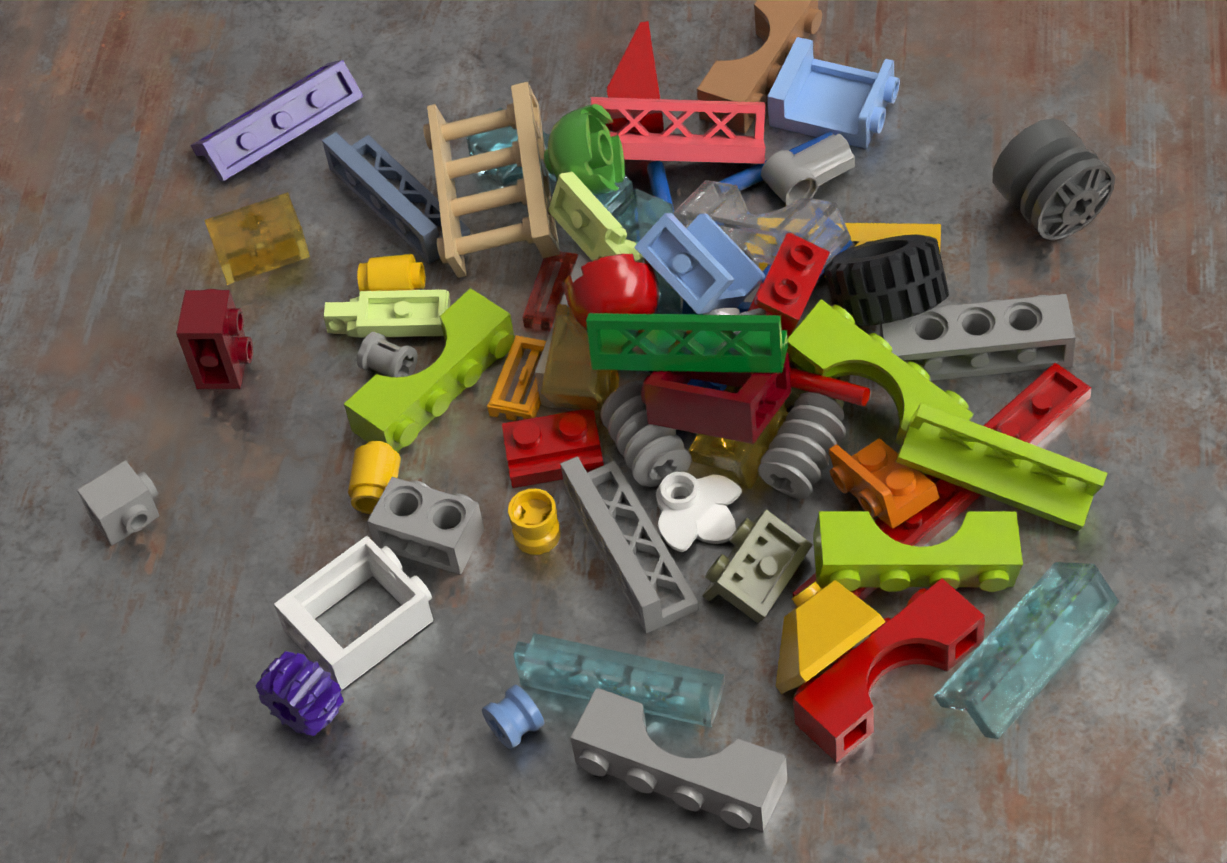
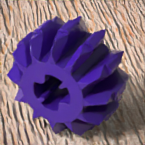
[255,651,344,736]

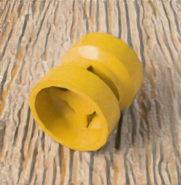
[508,489,561,555]

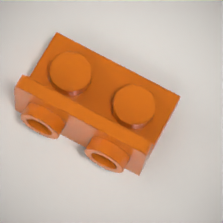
[828,438,939,529]

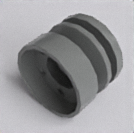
[992,118,1115,240]

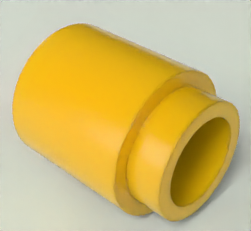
[357,254,426,292]
[348,441,401,514]

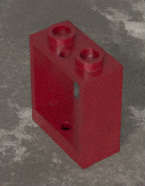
[641,352,791,444]

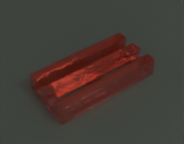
[522,251,579,331]

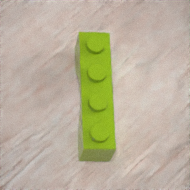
[344,288,515,452]
[787,299,974,446]
[813,511,1023,592]

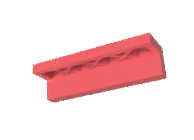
[591,97,766,164]

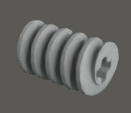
[600,381,692,487]
[758,392,846,499]

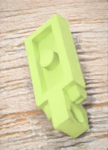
[548,172,644,263]
[324,289,451,338]

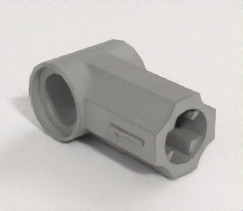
[761,133,855,208]

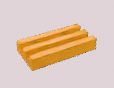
[487,335,546,421]

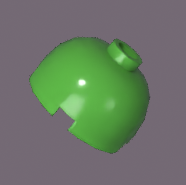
[544,104,625,195]

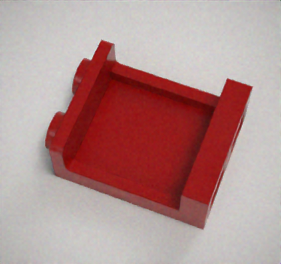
[748,233,830,339]

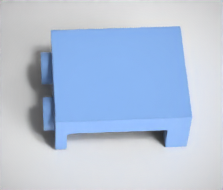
[767,37,900,149]
[634,213,765,314]

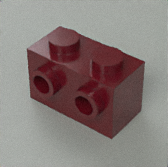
[176,289,253,389]

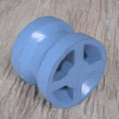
[482,685,545,750]

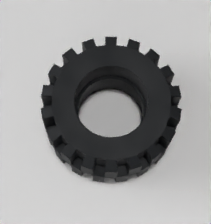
[824,234,949,326]

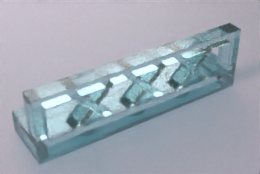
[934,562,1119,739]
[513,633,725,728]

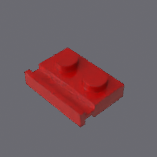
[502,408,604,488]

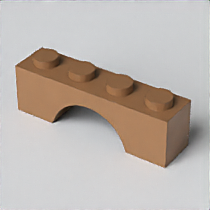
[697,0,822,134]

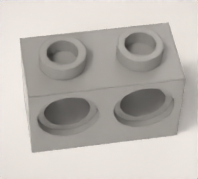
[367,477,485,575]

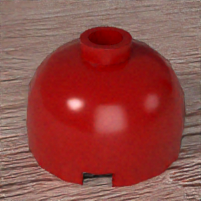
[563,254,660,331]

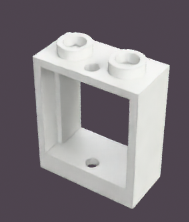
[274,536,434,691]

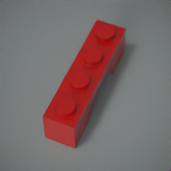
[793,578,985,763]

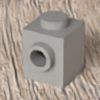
[77,460,160,546]

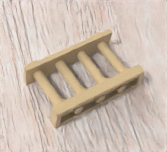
[423,82,560,278]

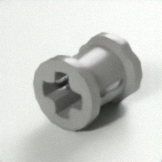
[357,332,418,377]

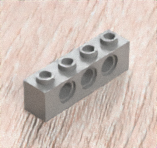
[880,294,1076,381]

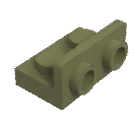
[702,509,813,623]

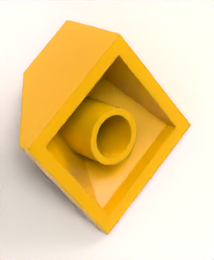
[775,580,885,694]

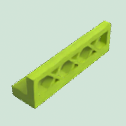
[895,403,1108,531]

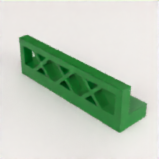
[586,313,788,373]

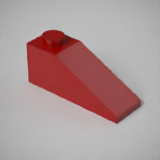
[605,21,664,133]

